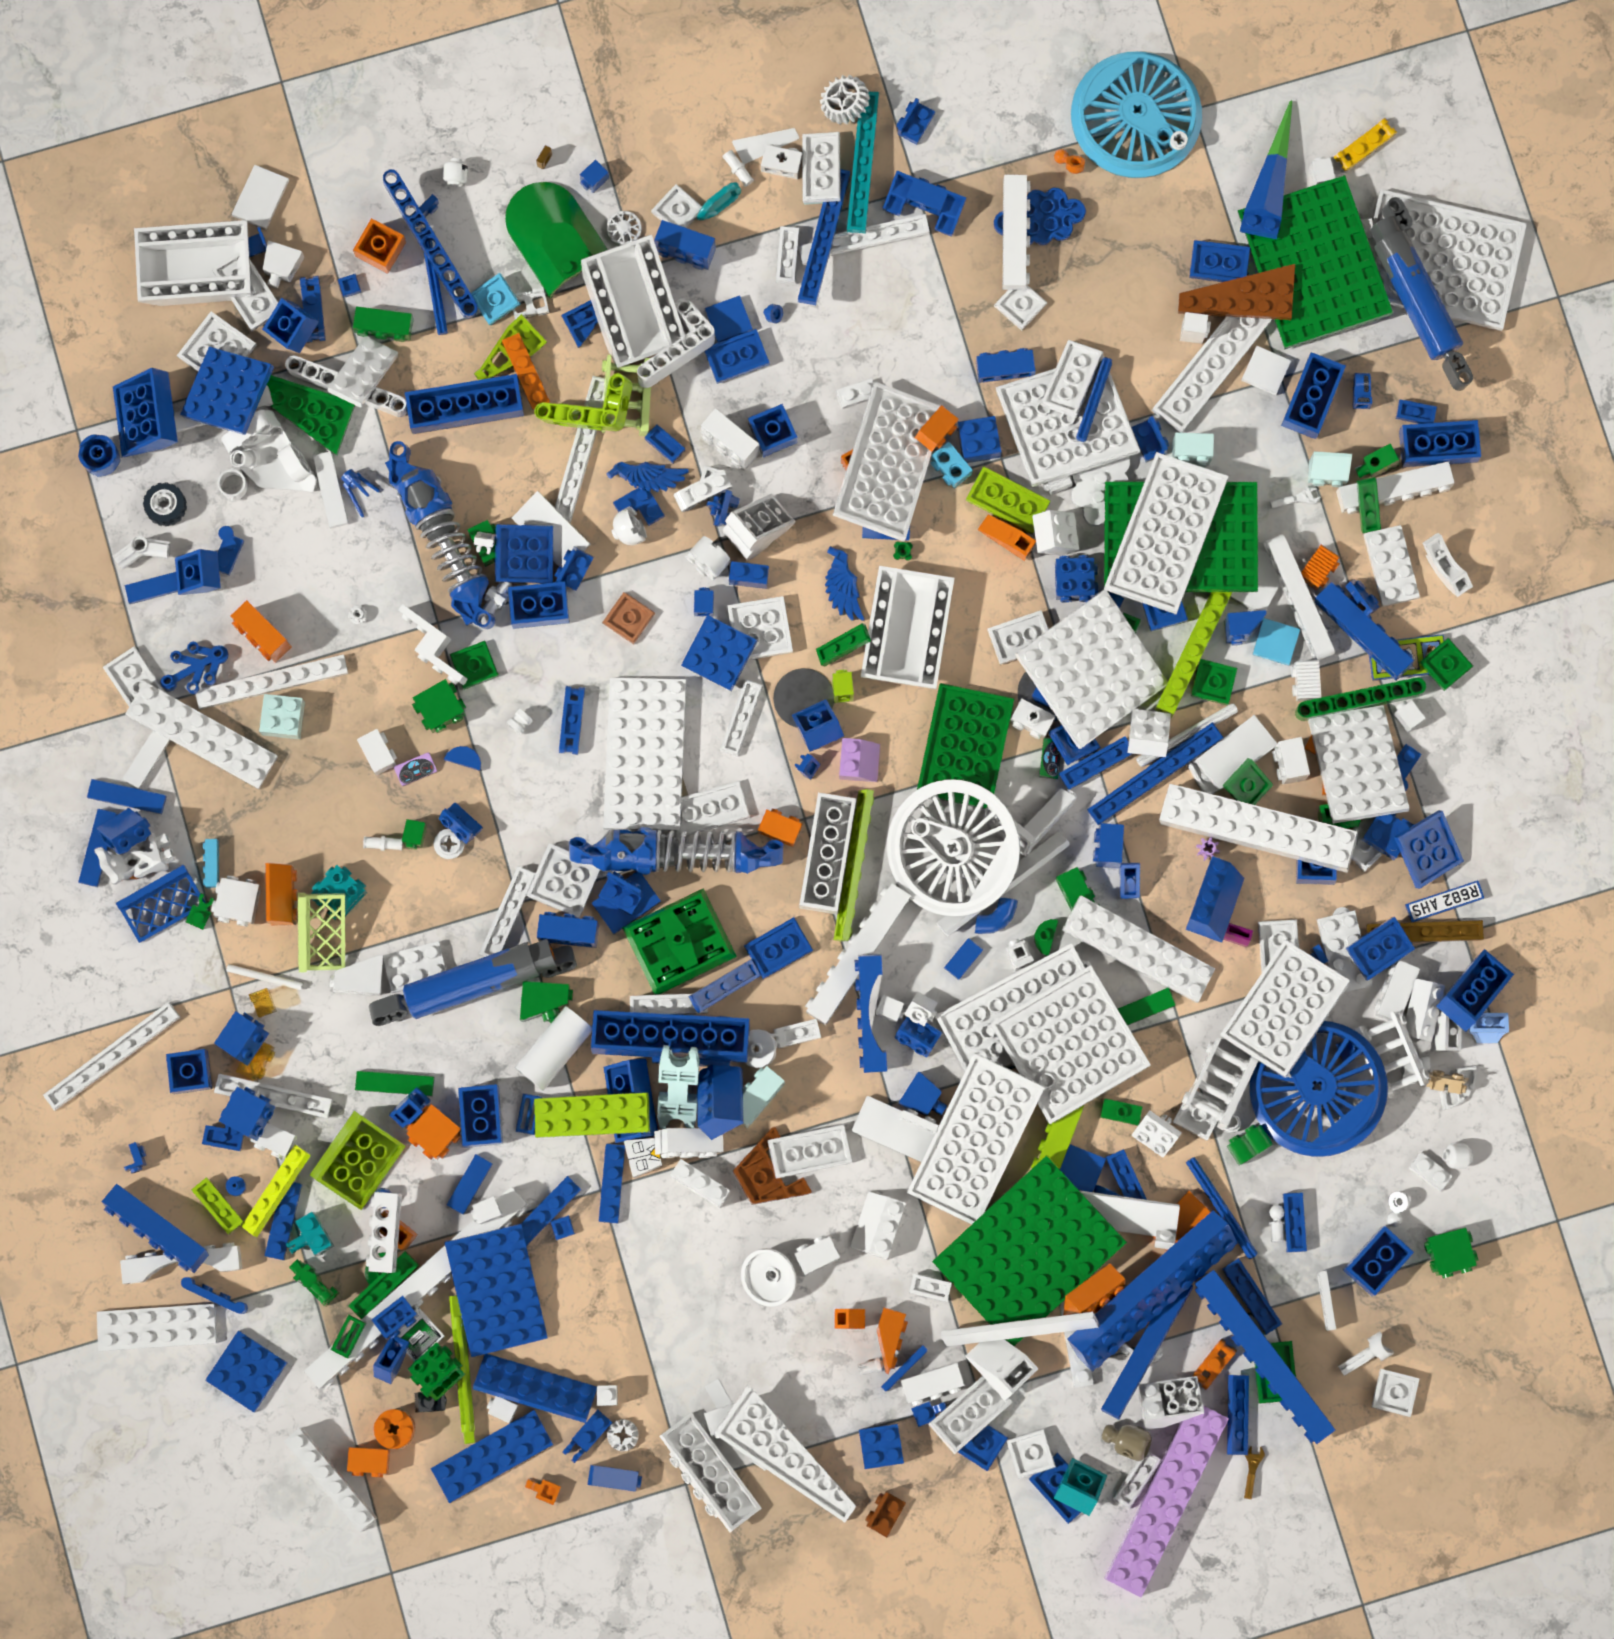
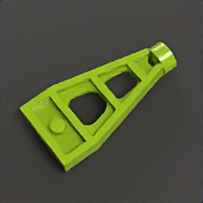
[474,314,547,380]

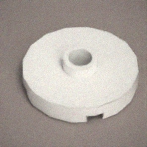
[745,1029,777,1068]

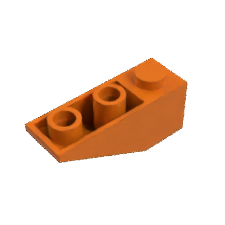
[978,514,1036,561]
[877,1308,908,1374]

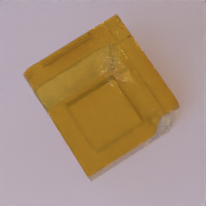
[248,988,277,1018]

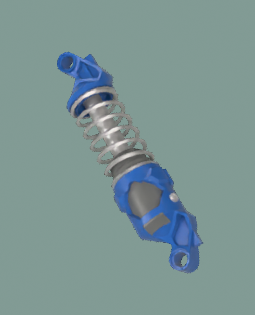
[385,441,496,630]
[569,827,784,875]

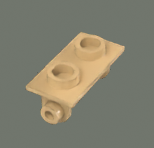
[1427,1070,1469,1094]

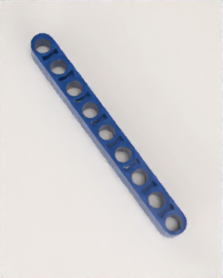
[383,169,477,319]

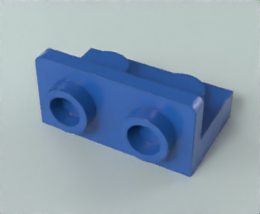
[896,98,935,145]
[1131,416,1169,462]
[554,547,594,591]
[439,802,483,844]
[894,1017,942,1058]
[371,1295,418,1340]

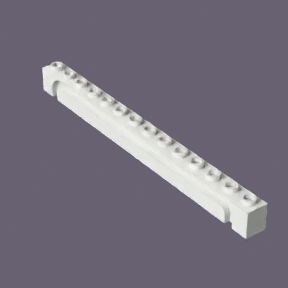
[304,1187,528,1389]

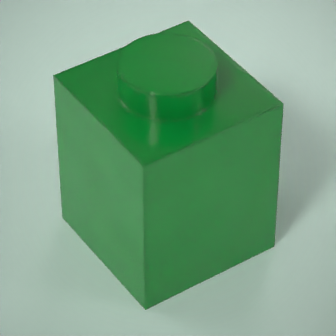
[402,819,427,850]

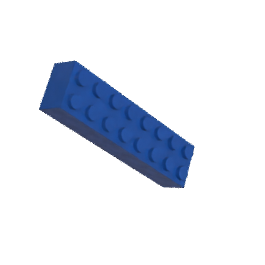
[591,1010,750,1062]

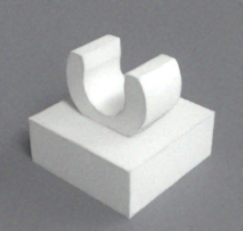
[474,532,496,554]

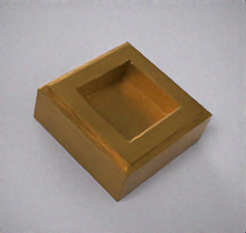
[536,145,552,169]

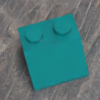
[1054,1458,1108,1516]

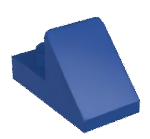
[1119,863,1140,899]

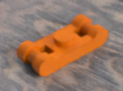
[1191,1338,1237,1390]

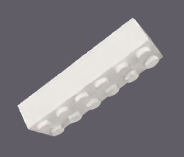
[799,792,856,915]

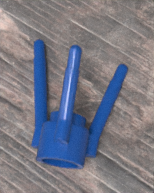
[341,469,380,518]

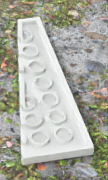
[715,1385,856,1522]

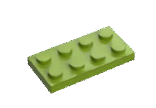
[966,466,1050,535]

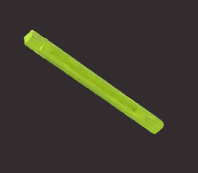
[449,1296,475,1444]

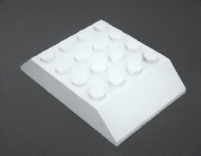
[134,220,251,306]
[581,235,685,368]
[861,566,954,689]

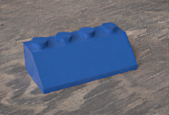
[1185,856,1245,943]
[603,1059,658,1143]
[697,1064,744,1140]

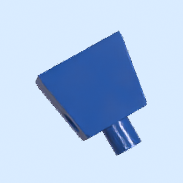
[898,1071,947,1116]

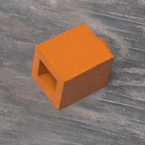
[835,1309,865,1329]

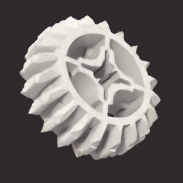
[820,74,870,125]

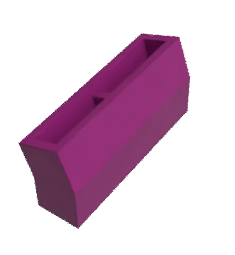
[1223,923,1253,948]

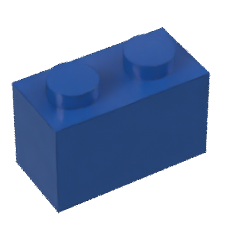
[729,561,769,589]

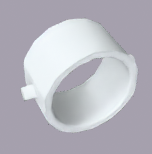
[217,468,248,502]

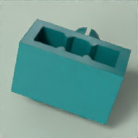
[286,1212,334,1256]

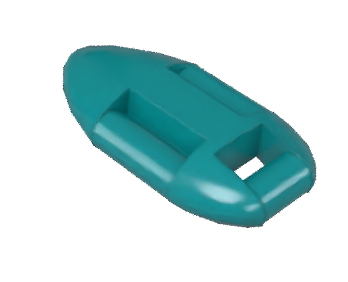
[697,182,741,220]

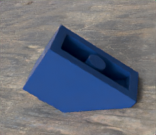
[373,1337,409,1384]

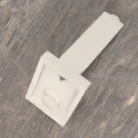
[983,789,1077,857]

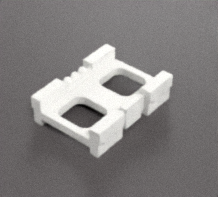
[513,287,549,319]

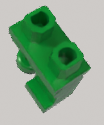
[289,1259,340,1306]

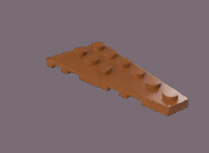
[1178,264,1295,320]

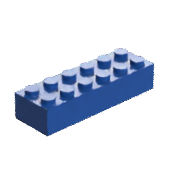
[405,374,524,434]

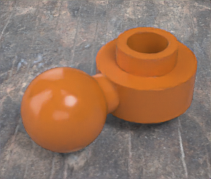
[1054,149,1085,174]

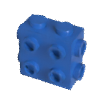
[1055,555,1098,603]
[97,808,151,855]
[214,1011,269,1066]
[219,1086,276,1141]

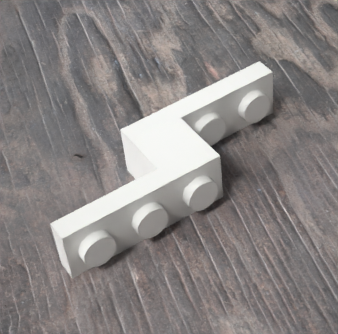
[398,604,468,686]

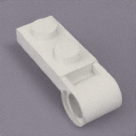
[674,469,732,512]

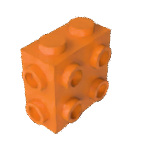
[406,1104,462,1160]

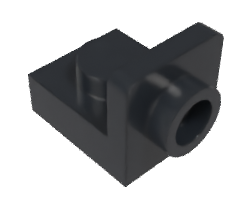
[414,1392,447,1413]

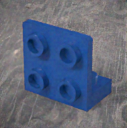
[598,871,643,915]

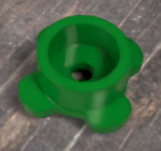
[893,541,913,561]

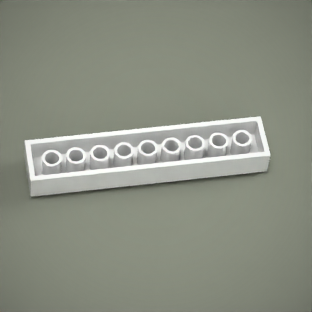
[1159,784,1358,873]

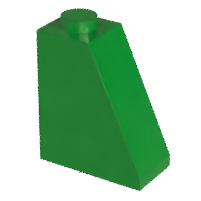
[520,981,573,1022]

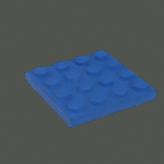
[180,347,274,435]

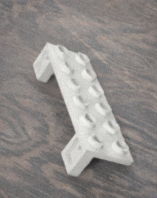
[1080,1191,1180,1249]

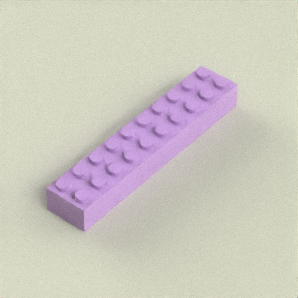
[1104,1406,1229,1598]

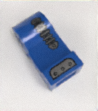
[1353,373,1372,409]

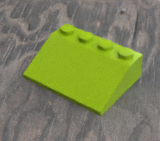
[310,1111,406,1210]

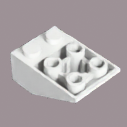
[965,1339,1038,1400]
[1138,1376,1204,1430]

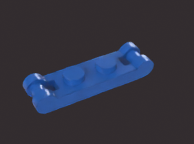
[300,275,326,343]
[559,686,585,755]
[181,1277,248,1314]

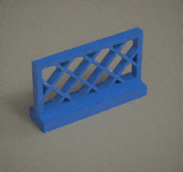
[116,865,206,943]

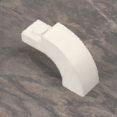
[1422,533,1473,597]

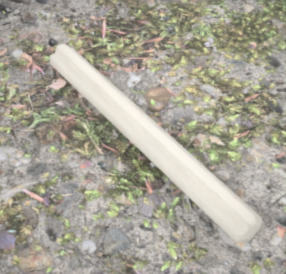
[1136,704,1238,767]

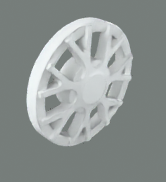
[606,211,641,245]

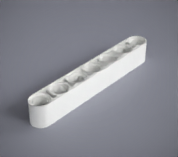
[285,356,408,417]
[1264,535,1335,661]

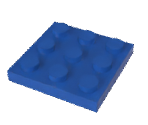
[495,524,553,583]
[681,615,758,692]
[1394,810,1464,889]
[205,1330,288,1413]

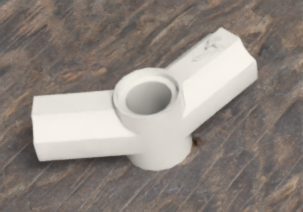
[113,536,171,570]

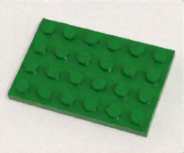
[917,683,1014,809]

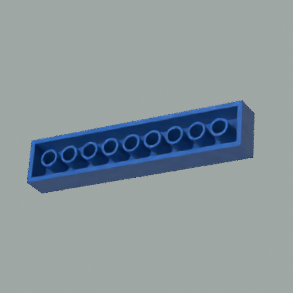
[1067,1210,1238,1372]
[1195,1270,1336,1444]

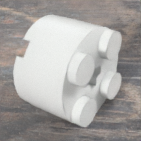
[685,536,731,581]

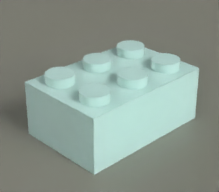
[743,1066,785,1129]

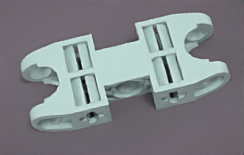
[657,1045,699,1129]

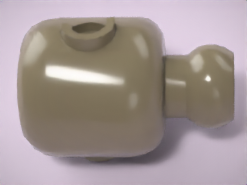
[1102,1424,1152,1461]

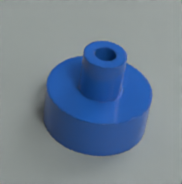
[763,304,783,324]
[226,1176,246,1196]

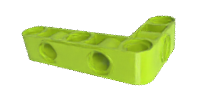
[534,373,632,432]

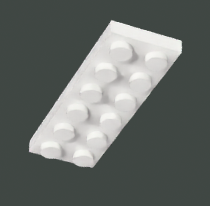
[97,1304,217,1351]

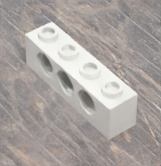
[366,1192,402,1273]

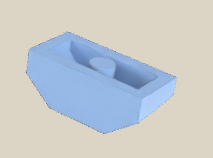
[1469,1013,1509,1043]

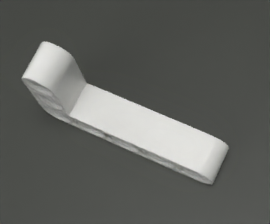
[637,298,715,388]

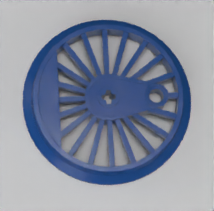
[1250,1021,1388,1157]

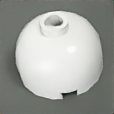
[612,506,647,546]

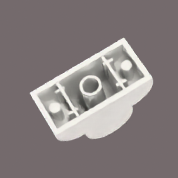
[723,494,796,560]

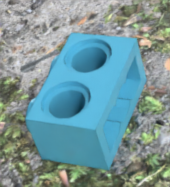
[931,442,973,488]

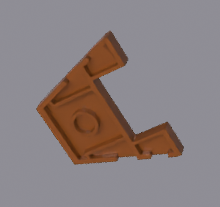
[733,1126,812,1205]

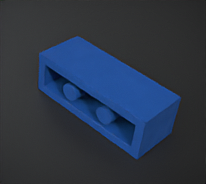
[976,348,1036,383]

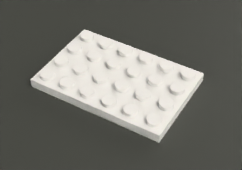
[1308,705,1409,824]
[1220,940,1350,1078]

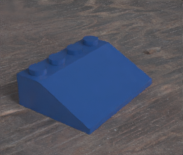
[113,368,178,457]

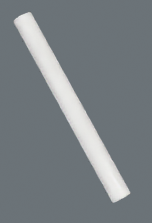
[226,964,303,990]

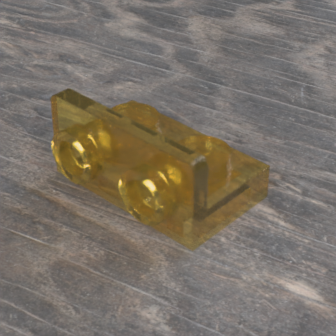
[235,1042,275,1082]

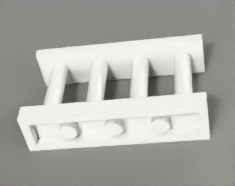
[1353,1011,1429,1100]
[1181,1038,1258,1130]

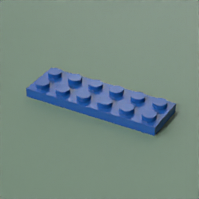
[473,1354,597,1423]
[431,1410,554,1503]

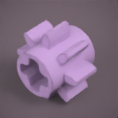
[1196,837,1220,861]

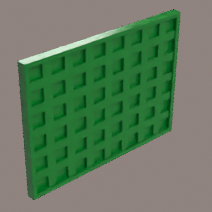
[1238,175,1393,350]
[1104,482,1258,592]
[932,1155,1127,1346]

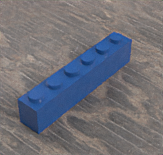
[1314,582,1414,681]
[101,1183,209,1273]

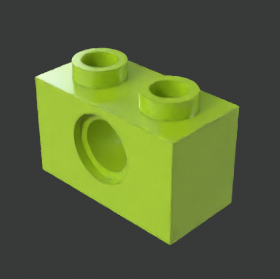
[832,669,854,703]

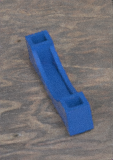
[854,954,887,1073]

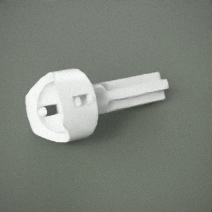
[1338,1331,1394,1376]

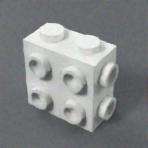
[211,876,262,927]

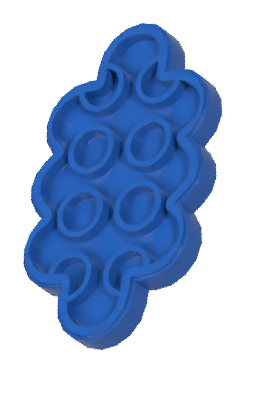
[994,188,1086,245]

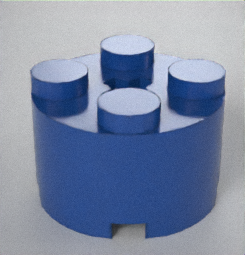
[78,434,120,477]

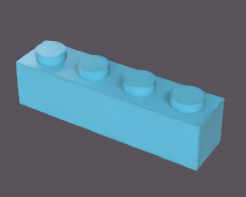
[203,839,219,888]

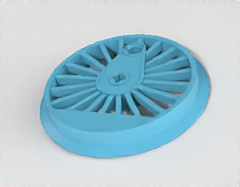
[1071,51,1202,178]

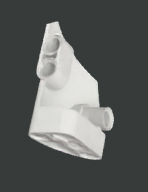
[221,410,317,492]

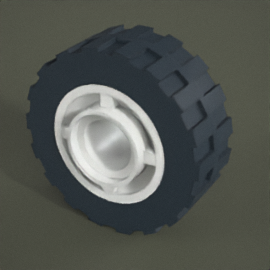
[143,482,187,527]

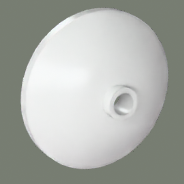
[741,1248,796,1306]

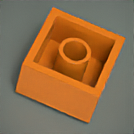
[353,218,406,274]

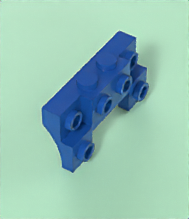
[883,171,966,237]

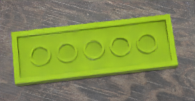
[534,1093,650,1138]

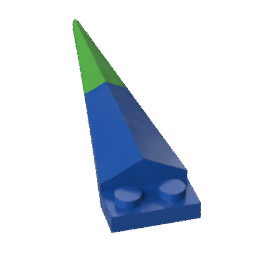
[1240,100,1292,239]

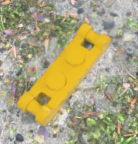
[1333,118,1397,172]

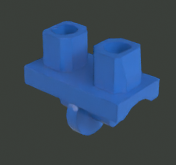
[707,490,740,527]

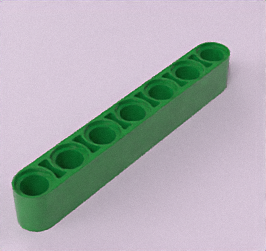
[1295,678,1426,721]

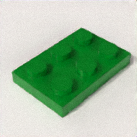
[1254,1341,1296,1404]

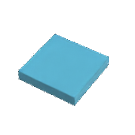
[471,273,521,326]
[1252,618,1300,666]

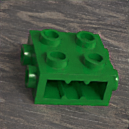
[412,679,466,733]
[1424,1228,1478,1279]
[408,1342,465,1401]

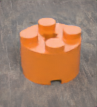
[374,1409,416,1449]

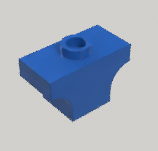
[389,1087,430,1128]

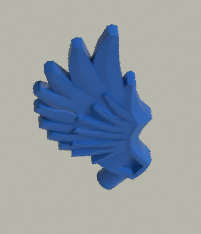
[606,461,689,492]
[825,546,864,621]

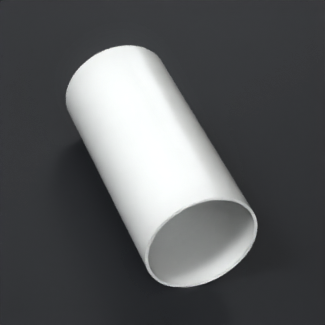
[515,1006,592,1091]

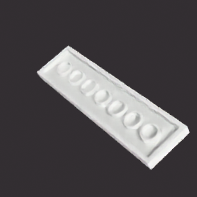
[1152,316,1273,433]
[125,681,278,789]
[1062,896,1215,1003]

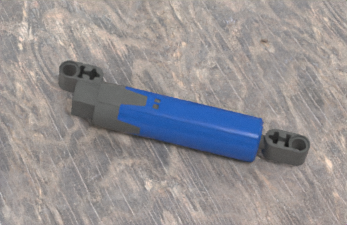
[1370,197,1473,391]
[368,939,577,1026]

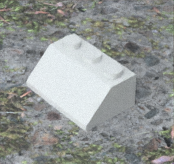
[850,1192,906,1260]

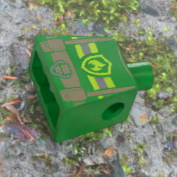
[1355,443,1399,478]

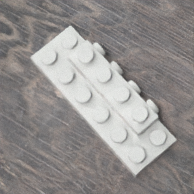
[659,1413,762,1532]

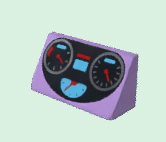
[394,752,437,786]

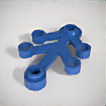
[161,641,229,694]

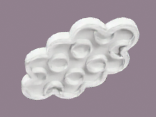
[1071,457,1130,526]

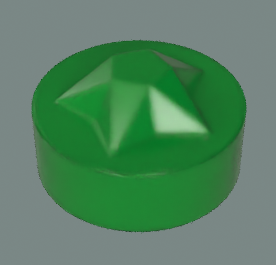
[541,1008,560,1023]

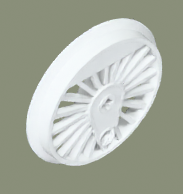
[887,780,1020,916]

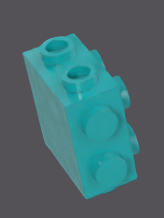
[311,865,367,920]

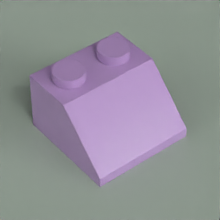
[839,738,880,782]

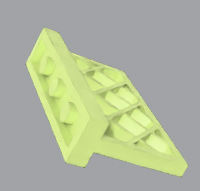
[298,892,345,972]

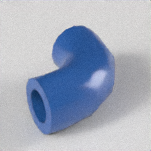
[975,898,1018,934]

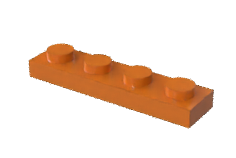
[502,333,550,410]

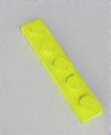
[241,1144,311,1237]

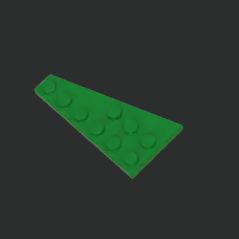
[267,375,356,456]

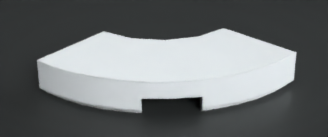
[1440,1066,1477,1110]

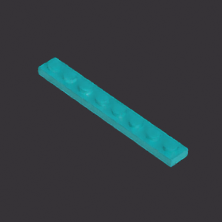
[847,91,879,234]

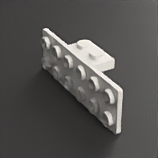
[852,1096,939,1162]

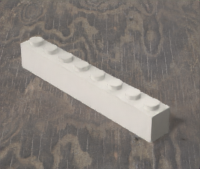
[805,883,911,1026]

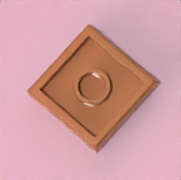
[602,592,655,645]

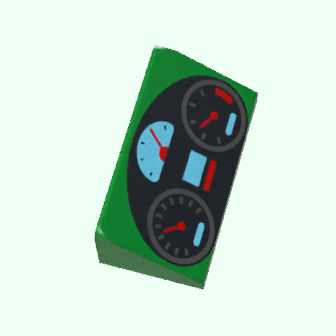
[1039,738,1061,779]

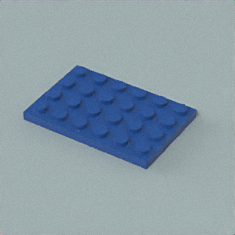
[444,1223,548,1357]

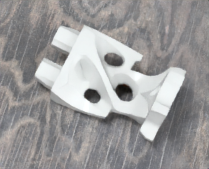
[94,832,176,885]

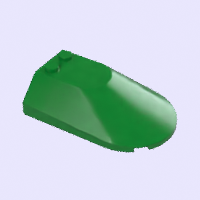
[505,182,608,298]

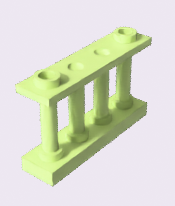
[601,355,651,436]

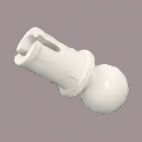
[1269,1205,1285,1242]

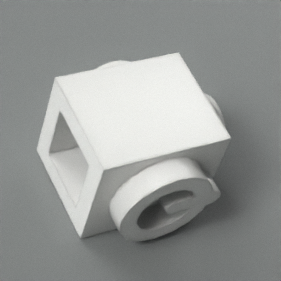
[904,992,937,1026]

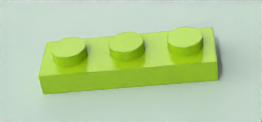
[191,1177,244,1235]

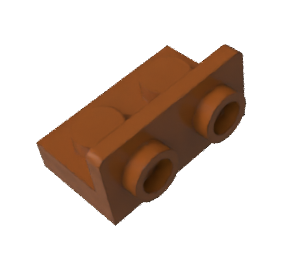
[865,1491,906,1538]

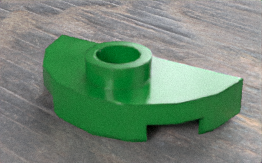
[1034,919,1058,957]

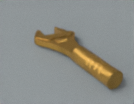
[1244,1446,1265,1500]

